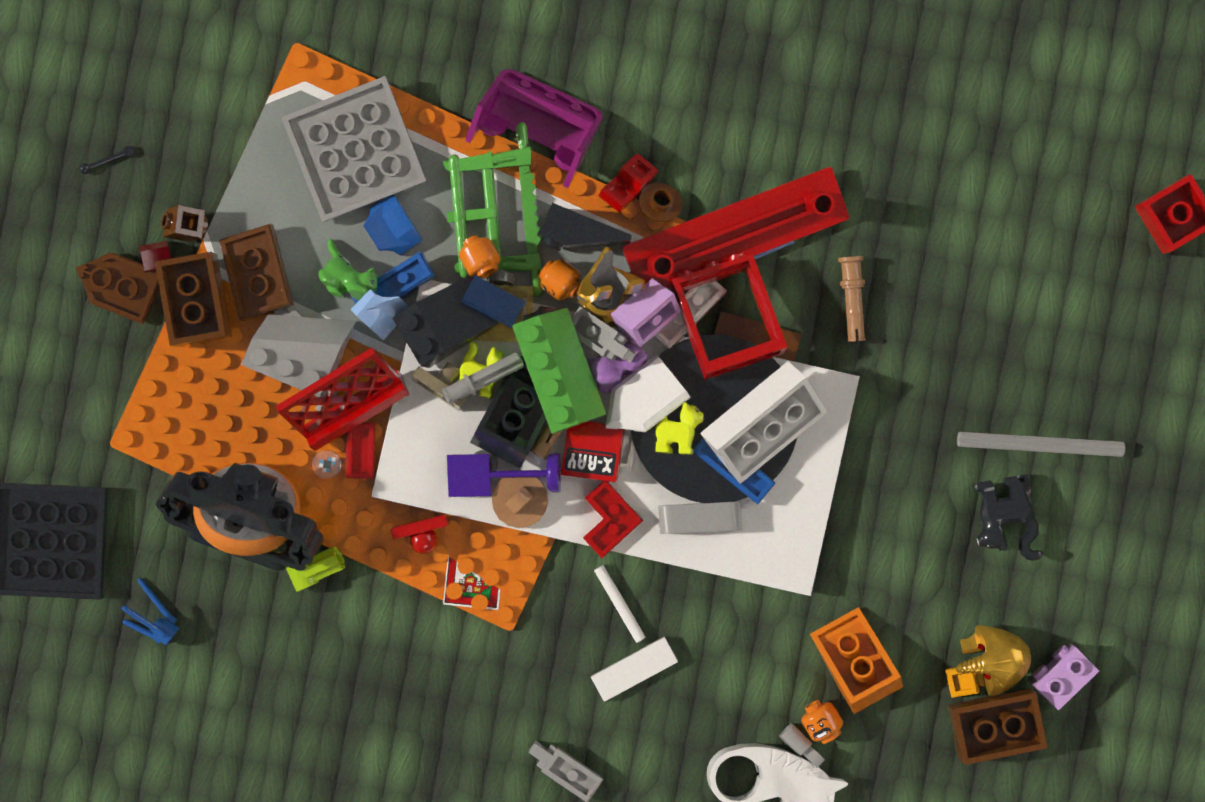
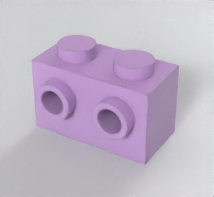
[611,278,681,347]
[1030,644,1099,710]

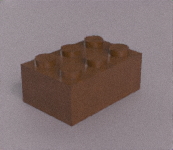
[155,252,232,347]
[947,688,1048,765]

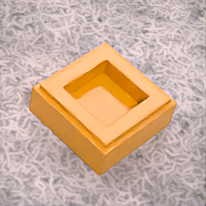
[946,667,980,698]

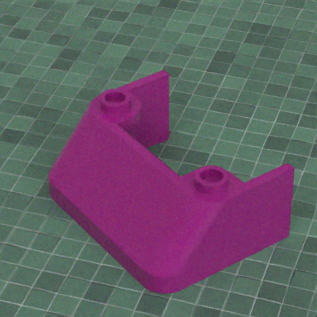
[465,69,603,188]

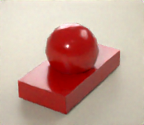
[390,514,450,554]

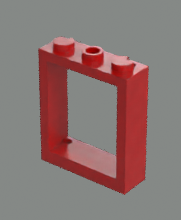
[671,253,787,380]

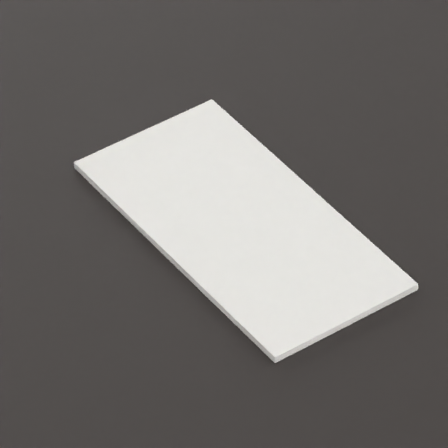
[371,280,860,596]

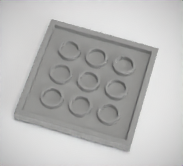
[281,76,427,223]

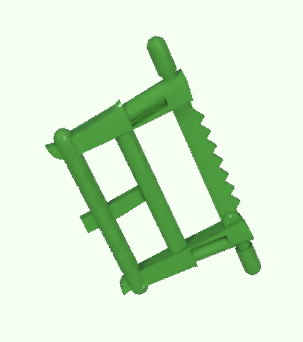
[443,122,543,297]

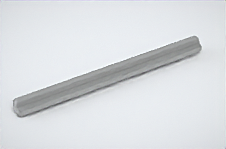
[957,432,1125,457]

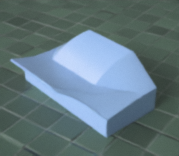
[351,289,409,340]

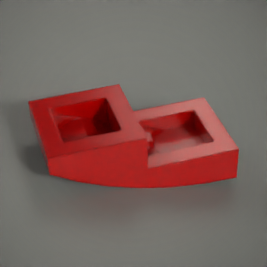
[599,153,659,213]

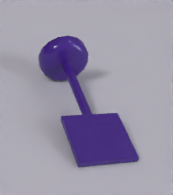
[447,453,561,497]

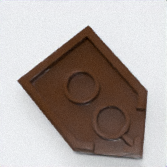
[75,252,159,324]

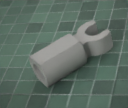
[779,723,825,768]

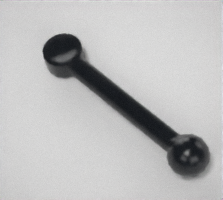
[79,146,135,174]

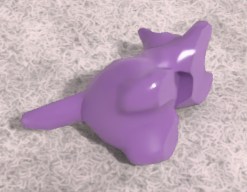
[586,338,648,393]

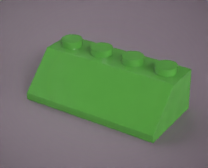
[512,308,607,434]

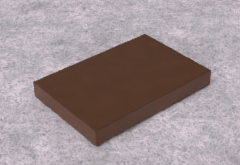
[219,224,294,321]
[714,311,802,361]

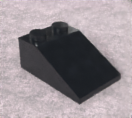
[539,203,632,251]
[392,275,500,368]
[470,368,546,469]

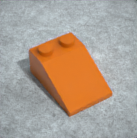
[810,607,903,714]

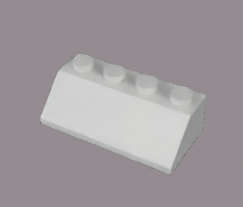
[700,361,827,484]

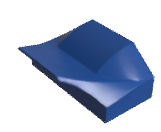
[363,195,424,256]

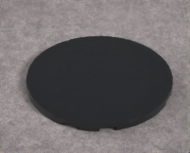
[631,335,797,503]

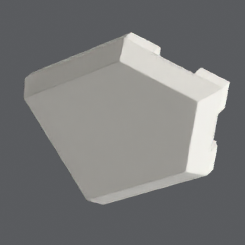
[606,355,691,432]

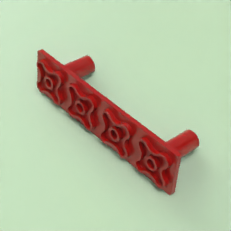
[622,167,849,289]

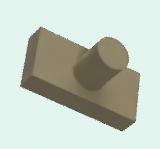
[412,362,466,411]

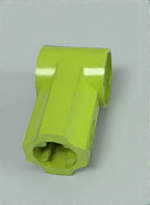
[286,546,345,592]

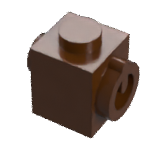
[161,205,208,242]

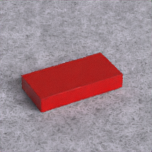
[346,422,376,479]

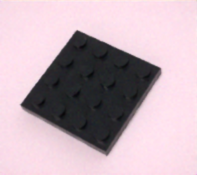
[0,482,108,600]

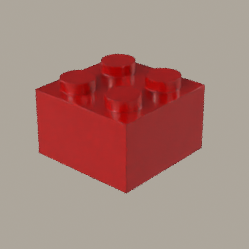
[1134,174,1205,254]

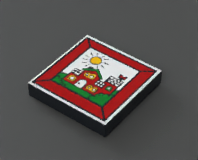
[443,556,501,610]

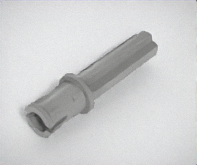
[441,353,524,405]

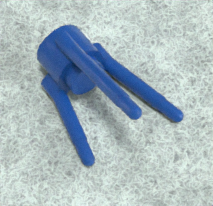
[122,578,179,646]

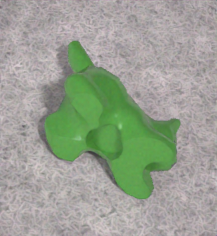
[318,239,379,301]

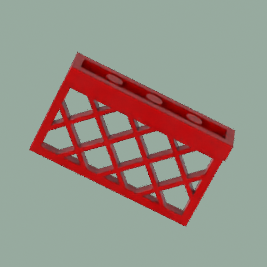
[276,348,409,451]

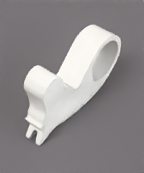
[707,743,848,802]

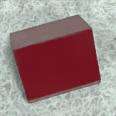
[139,241,171,273]

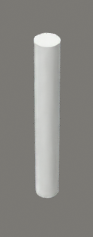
[594,565,646,643]

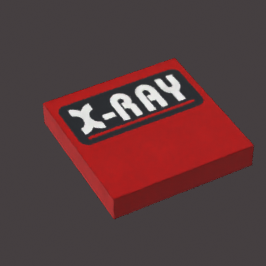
[561,421,625,483]

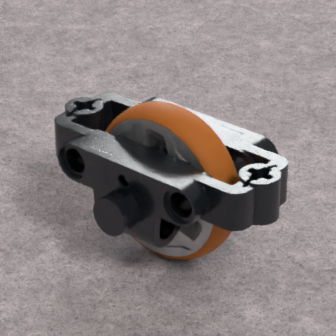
[156,463,324,571]

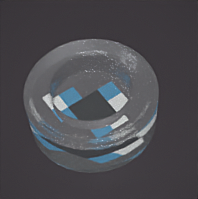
[312,450,342,479]

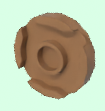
[492,477,548,528]

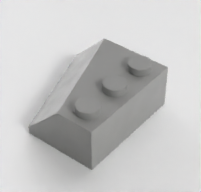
[241,315,357,397]

